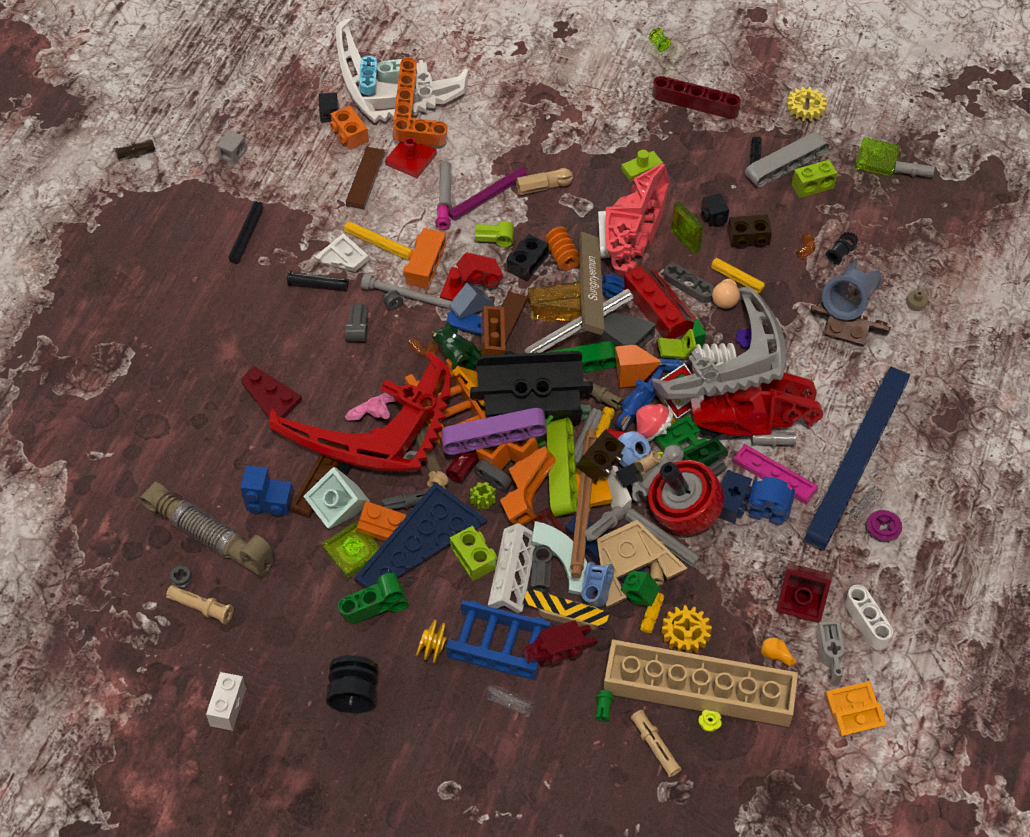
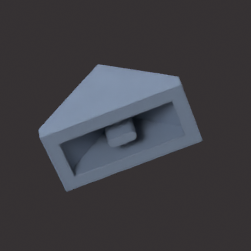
[449,283,494,319]

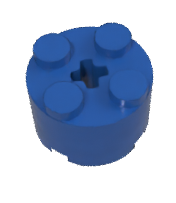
[747,477,796,525]

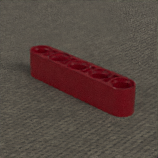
[652,76,741,119]

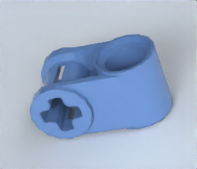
[581,562,614,608]

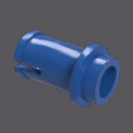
[657,358,683,372]

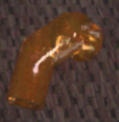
[796,232,816,260]
[408,338,438,357]

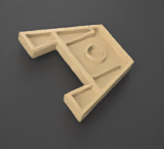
[597,520,688,609]

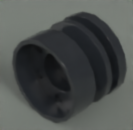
[326,655,378,713]

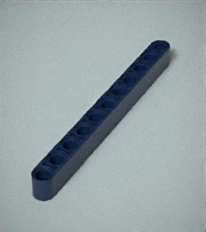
[804,366,910,550]

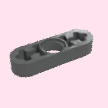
[663,264,714,303]

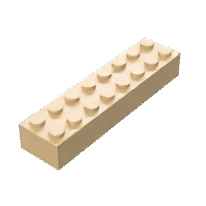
[603,640,798,727]

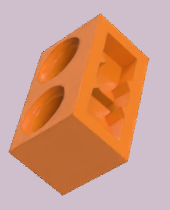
[330,106,369,150]

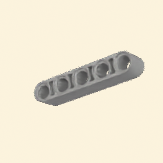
[745,132,829,188]

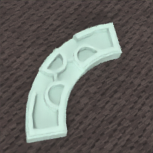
[531,521,588,595]

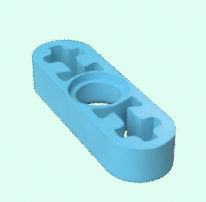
[359,56,377,95]

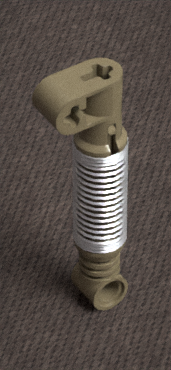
[139,482,274,577]

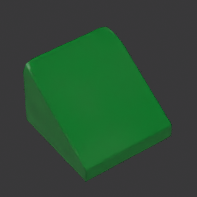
[693,319,706,347]

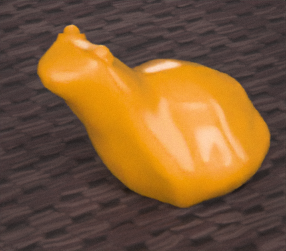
[761,637,796,666]

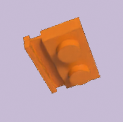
[356,501,406,541]

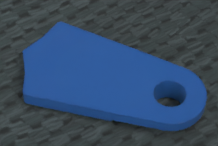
[446,311,482,335]

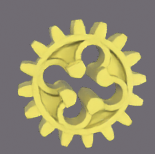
[786,87,827,121]

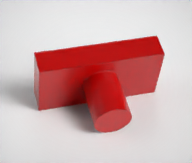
[440,267,468,301]

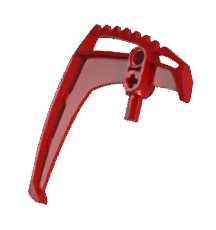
[269,352,451,472]

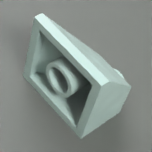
[304,467,370,529]

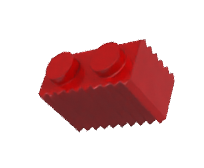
[456,252,504,288]

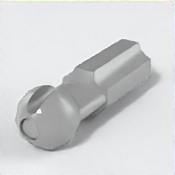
[632,445,684,502]

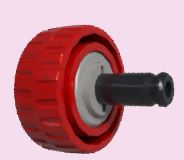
[648,460,725,535]

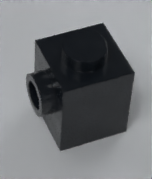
[701,193,729,227]

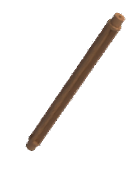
[570,429,597,578]

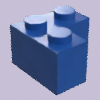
[240,465,294,516]

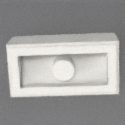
[607,465,632,513]

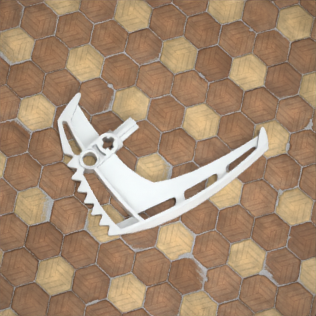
[336,18,468,123]

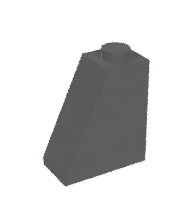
[591,312,656,348]

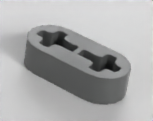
[473,459,512,492]

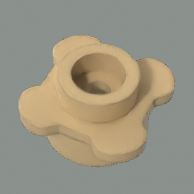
[427,471,449,488]

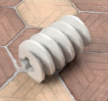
[692,343,736,366]

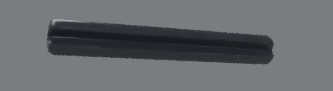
[228,201,263,263]

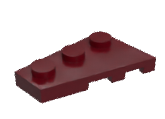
[241,366,302,418]

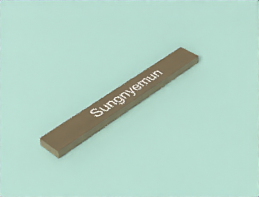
[579,232,604,335]

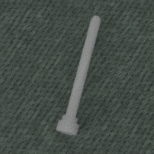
[361,273,452,309]

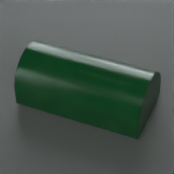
[683,437,728,466]

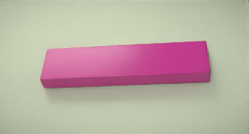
[733,444,818,505]

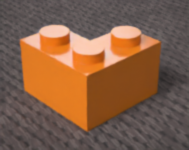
[476,438,539,470]

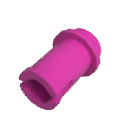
[435,205,451,229]

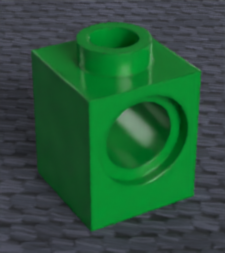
[621,571,660,607]

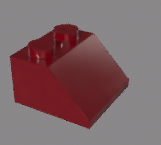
[776,562,832,623]

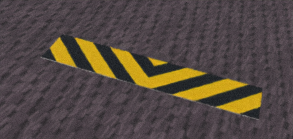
[523,588,610,628]

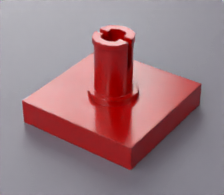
[385,137,437,179]

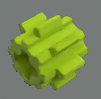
[470,482,496,510]

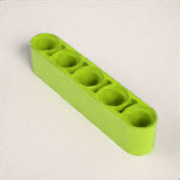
[547,417,578,517]

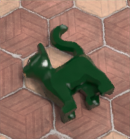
[432,322,481,370]

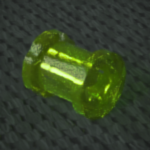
[649,28,671,52]

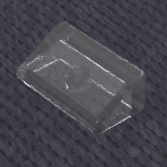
[487,684,536,717]

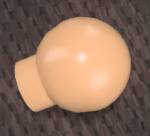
[712,279,740,309]

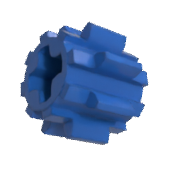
[602,273,625,298]

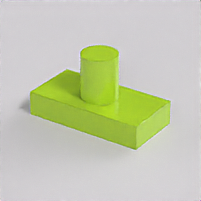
[621,150,663,182]

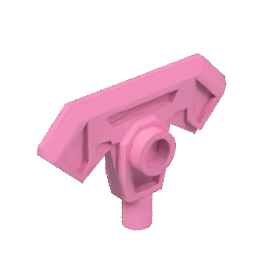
[345,393,396,421]

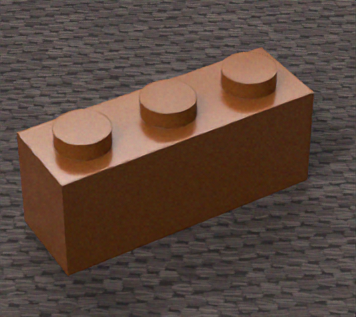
[480,306,506,356]

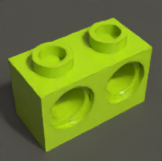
[792,160,837,198]
[450,526,497,581]

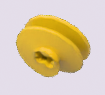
[416,619,447,664]

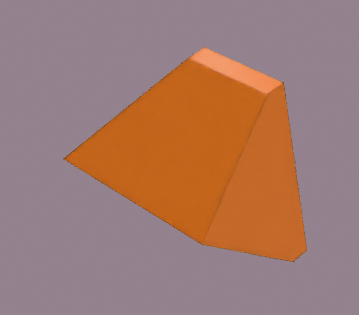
[615,345,662,388]

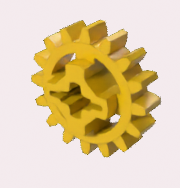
[661,605,712,653]

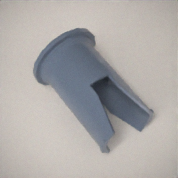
[822,261,882,320]

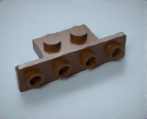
[810,303,891,346]

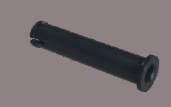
[287,270,349,291]

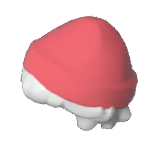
[636,404,673,442]

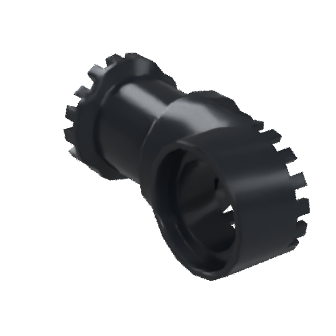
[826,232,858,264]

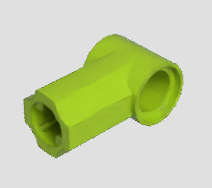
[475,221,514,247]

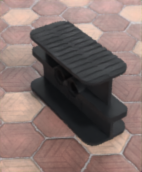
[470,351,593,425]

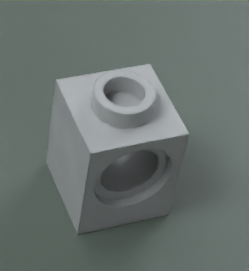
[216,131,247,165]

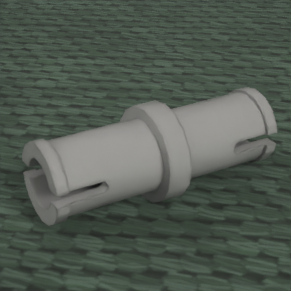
[894,161,935,178]
[752,430,796,447]

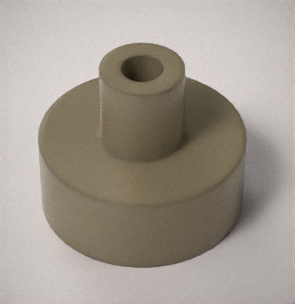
[906,290,928,311]

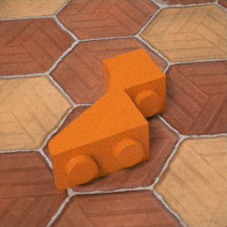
[500,446,556,525]

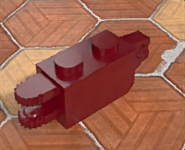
[522,620,598,666]

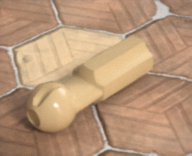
[516,168,573,195]

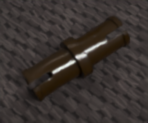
[115,139,155,160]

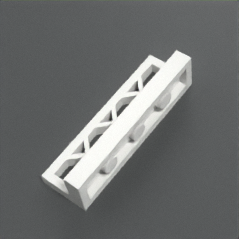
[488,523,536,613]

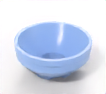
[618,431,651,467]

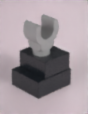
[616,462,649,501]

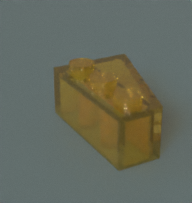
[528,282,582,323]

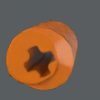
[545,226,580,271]

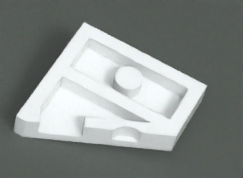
[315,233,370,272]

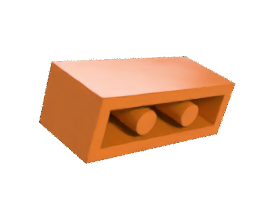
[403,228,446,289]

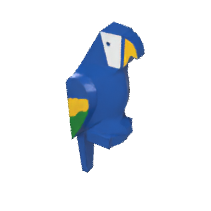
[615,368,663,431]

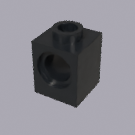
[318,93,339,123]

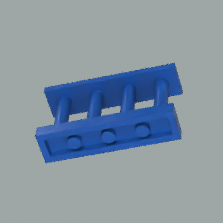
[446,600,550,681]

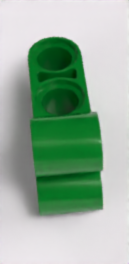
[338,573,409,624]

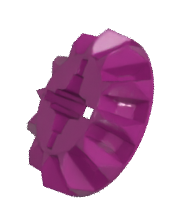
[867,510,902,543]

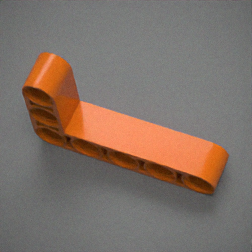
[392,57,448,146]

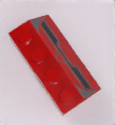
[623,266,696,339]

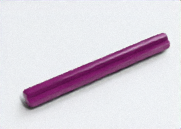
[449,167,527,220]

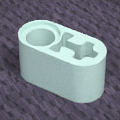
[377,59,402,84]

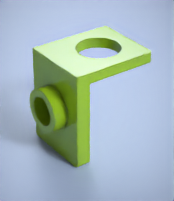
[658,329,696,359]

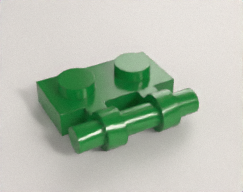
[653,415,708,452]

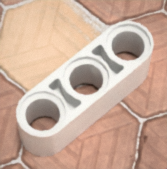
[845,585,893,650]

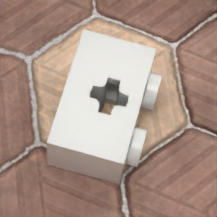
[206,672,246,731]

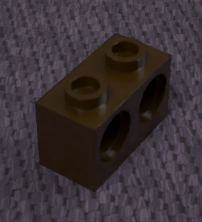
[727,214,772,248]
[576,430,626,482]

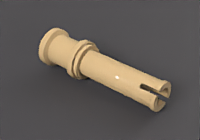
[166,585,234,625]

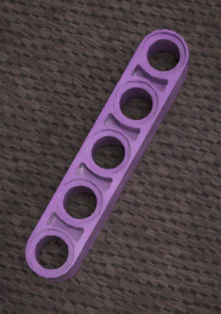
[441,408,547,455]

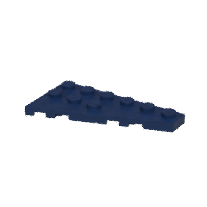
[354,482,488,588]

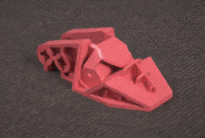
[606,164,670,276]

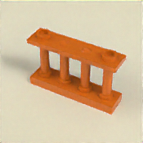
[405,359,486,450]

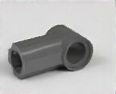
[345,303,368,342]
[531,545,553,593]

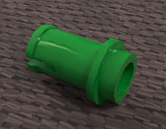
[595,690,614,722]

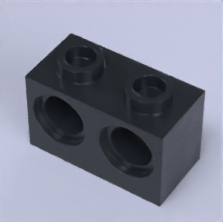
[506,234,549,282]

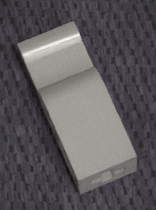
[816,621,845,686]

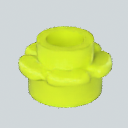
[698,710,722,732]

